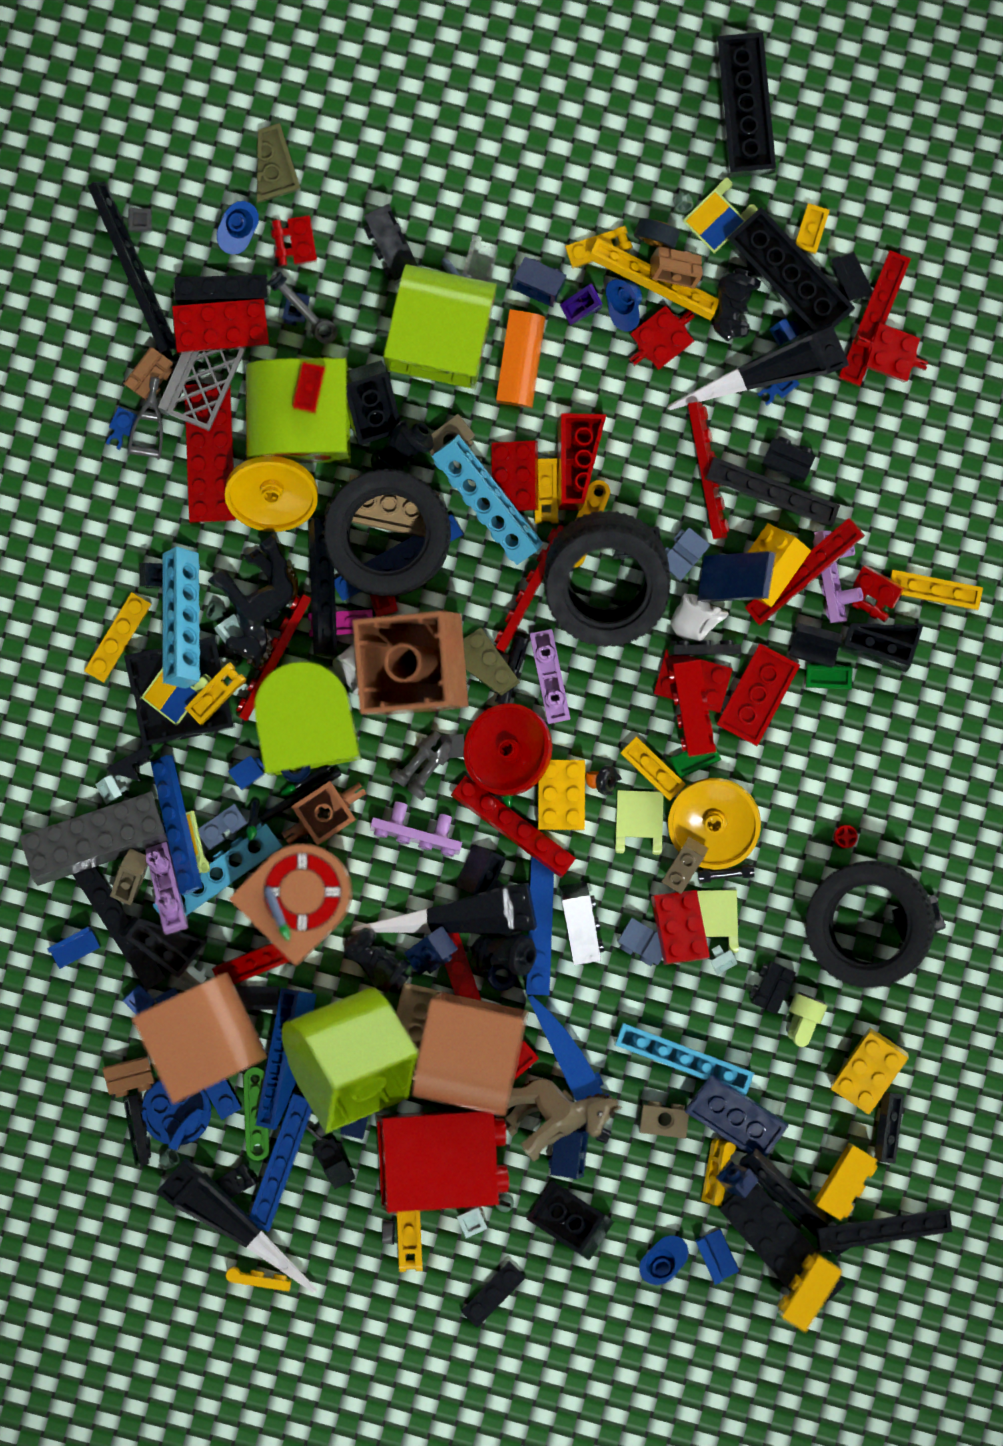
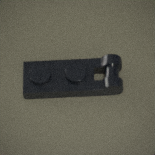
[215,1162,258,1198]

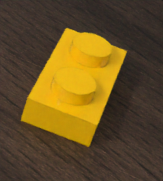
[795,203,830,255]

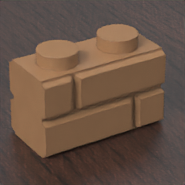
[650,246,703,289]
[123,347,174,401]
[103,1055,156,1098]

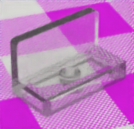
[462,235,498,282]

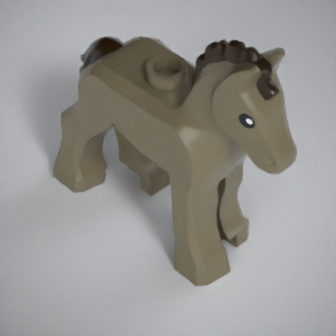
[494,1078,621,1162]

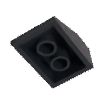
[527,1181,614,1260]

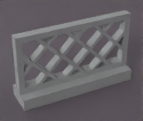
[158,348,246,431]

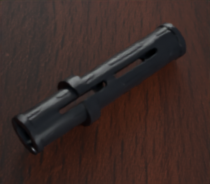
[495,636,530,704]

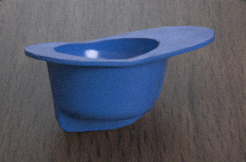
[216,201,259,255]
[606,279,642,332]
[639,1235,689,1285]

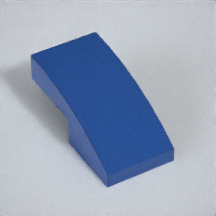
[168,1108,204,1151]

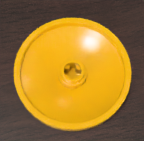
[225,456,318,532]
[668,778,761,870]

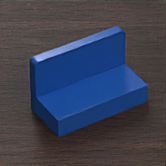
[47,927,101,969]
[695,1229,739,1285]

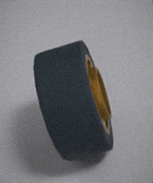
[634,218,680,249]

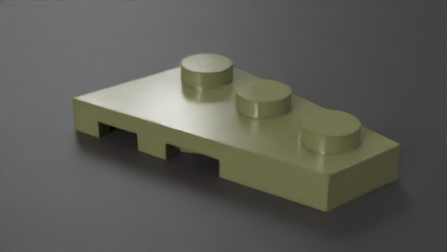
[257,123,301,203]
[463,627,520,696]

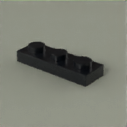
[668,640,741,656]
[874,1092,905,1164]
[123,1095,151,1166]
[461,1261,526,1328]

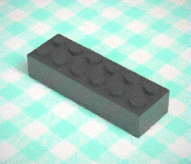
[19,792,168,886]

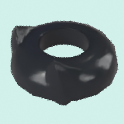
[596,765,622,796]

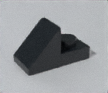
[139,562,163,589]
[107,746,154,782]
[313,1138,355,1189]

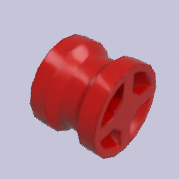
[833,825,858,848]

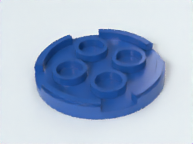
[142,1080,212,1146]

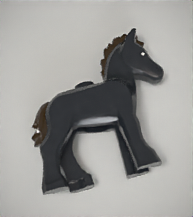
[208,535,299,671]

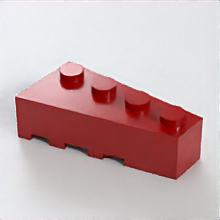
[557,413,607,510]
[669,659,716,757]

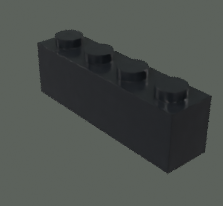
[175,275,269,304]

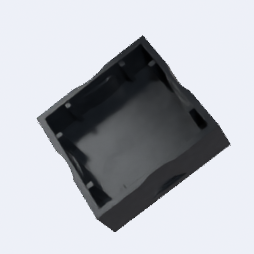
[124,636,235,747]

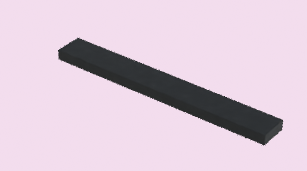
[87,182,176,353]

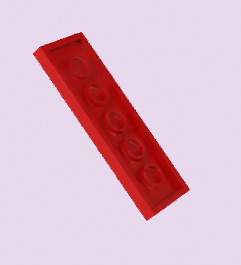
[184,384,236,523]

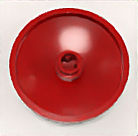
[464,703,552,796]

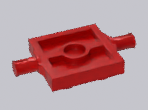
[629,306,695,370]
[854,323,928,382]

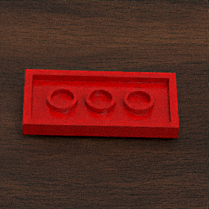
[172,299,269,353]
[716,644,800,747]

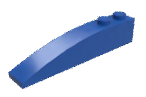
[526,856,554,995]
[256,988,316,1130]
[528,995,609,1124]

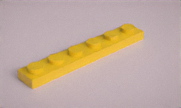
[588,238,719,321]

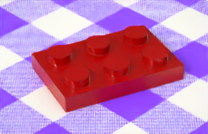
[492,441,539,511]
[654,649,733,713]
[651,890,710,965]

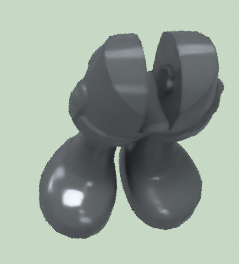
[388,731,453,801]

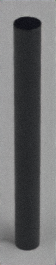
[259,768,341,823]

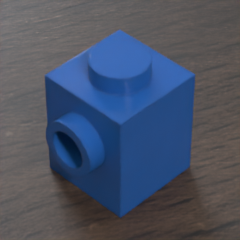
[228,755,265,791]

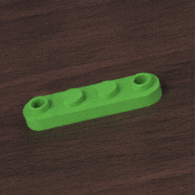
[243,1067,270,1161]

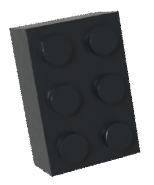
[346,360,400,445]

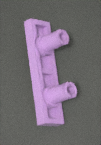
[813,531,863,623]
[530,629,571,724]
[370,802,462,857]
[145,842,188,935]

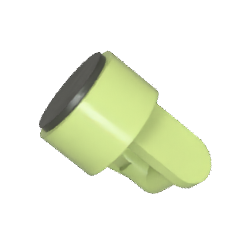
[788,992,828,1047]

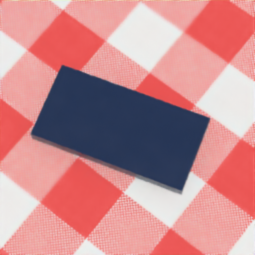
[697,551,775,602]
[685,1073,789,1157]

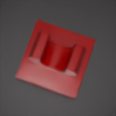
[370,594,398,618]

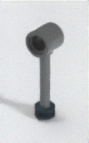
[267,271,337,344]

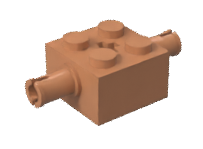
[282,781,367,845]

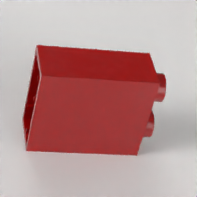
[376,1109,509,1213]

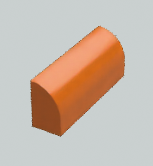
[496,309,546,408]

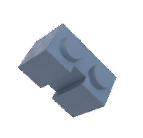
[665,528,710,582]
[198,804,248,850]
[617,918,663,966]

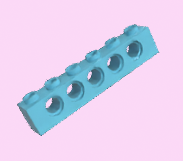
[432,434,543,565]
[163,546,200,689]
[153,823,283,916]
[615,1023,754,1095]

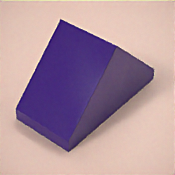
[560,284,602,325]

